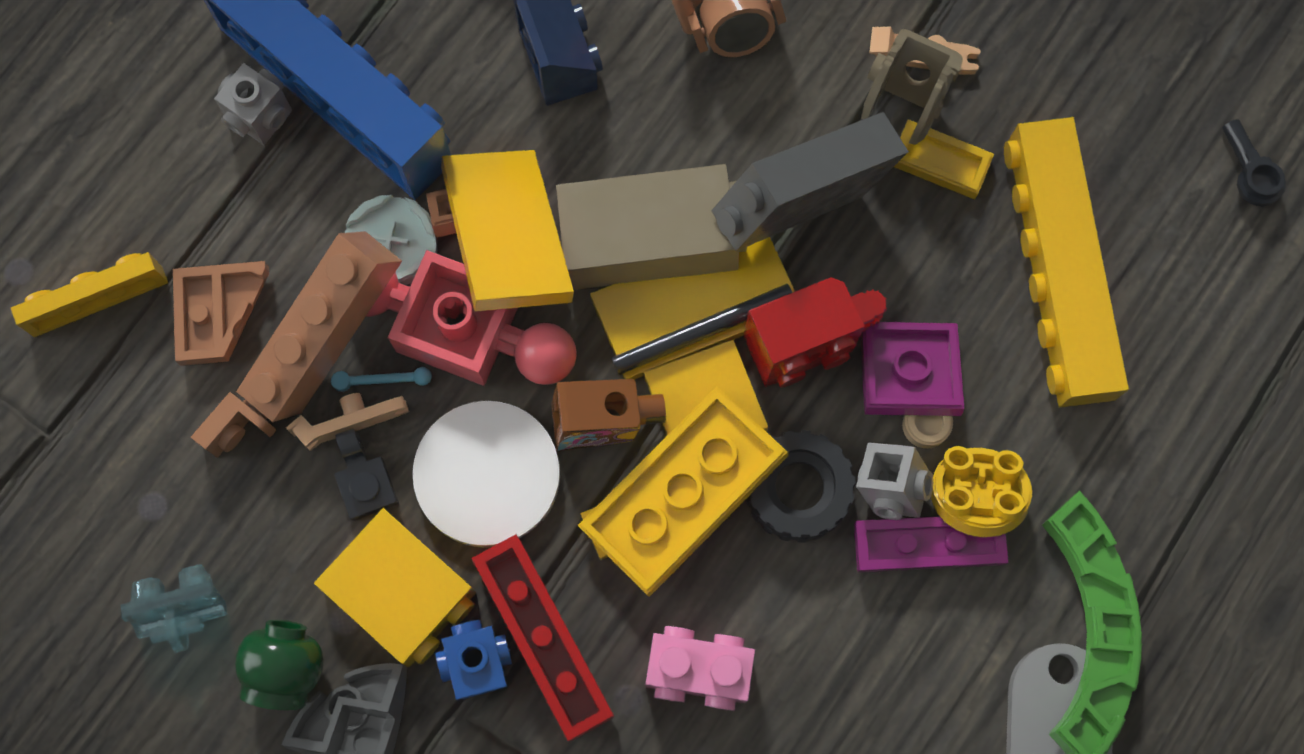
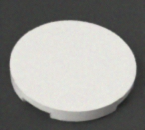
[413,401,560,547]

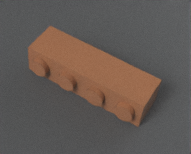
[236,231,402,422]

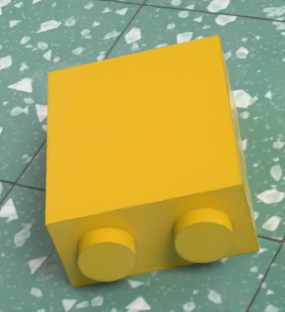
[314,508,476,667]

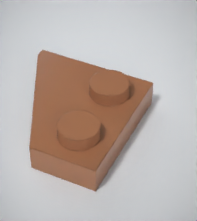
[173,261,269,366]

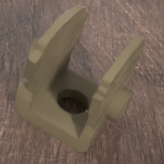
[861,29,963,145]

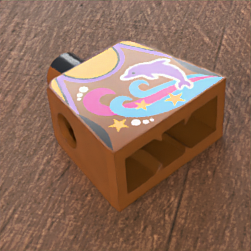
[551,379,666,451]

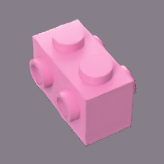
[645,626,755,711]

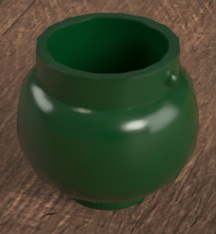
[235,620,324,711]

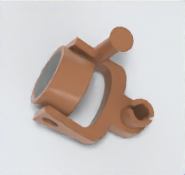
[671,0,787,57]

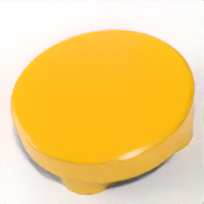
[931,446,1032,537]

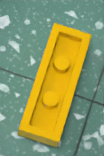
[11,252,168,337]

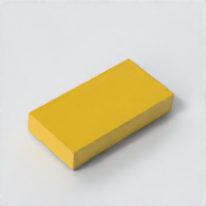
[894,119,994,200]

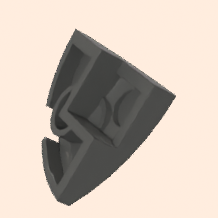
[282,663,407,754]

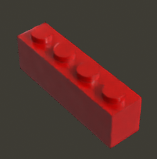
[471,534,615,742]

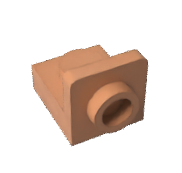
[191,392,276,458]

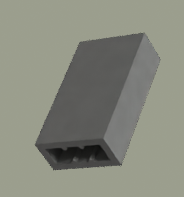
[711,112,909,251]

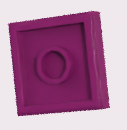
[860,322,964,416]

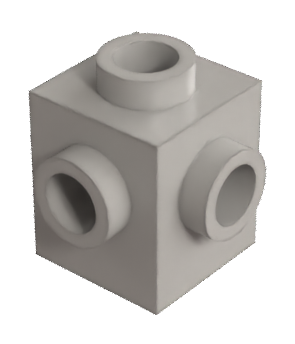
[214,63,292,145]
[856,443,933,520]

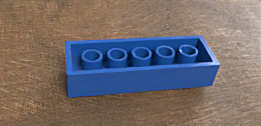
[204,0,451,200]

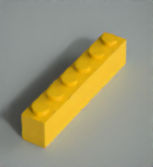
[1004,117,1129,408]

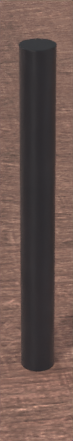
[611,284,792,375]

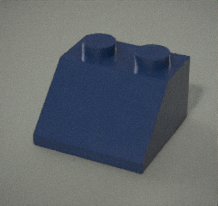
[513,0,603,106]

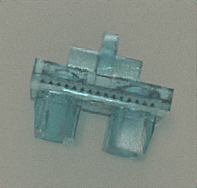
[121,564,227,653]

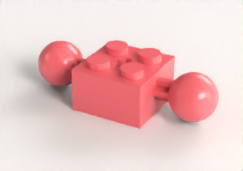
[366,250,576,386]

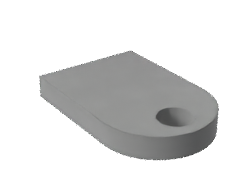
[1006,643,1112,754]

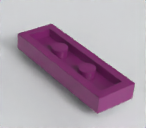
[854,517,1009,573]

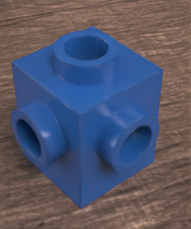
[436,620,512,700]

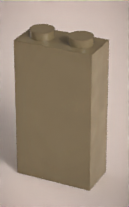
[556,164,747,290]

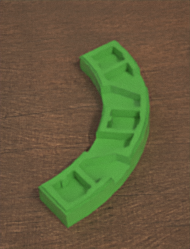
[1042,491,1142,754]

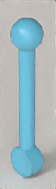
[331,367,432,392]

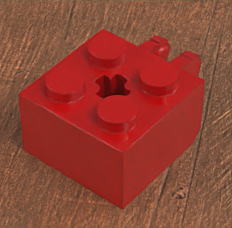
[743,277,887,388]

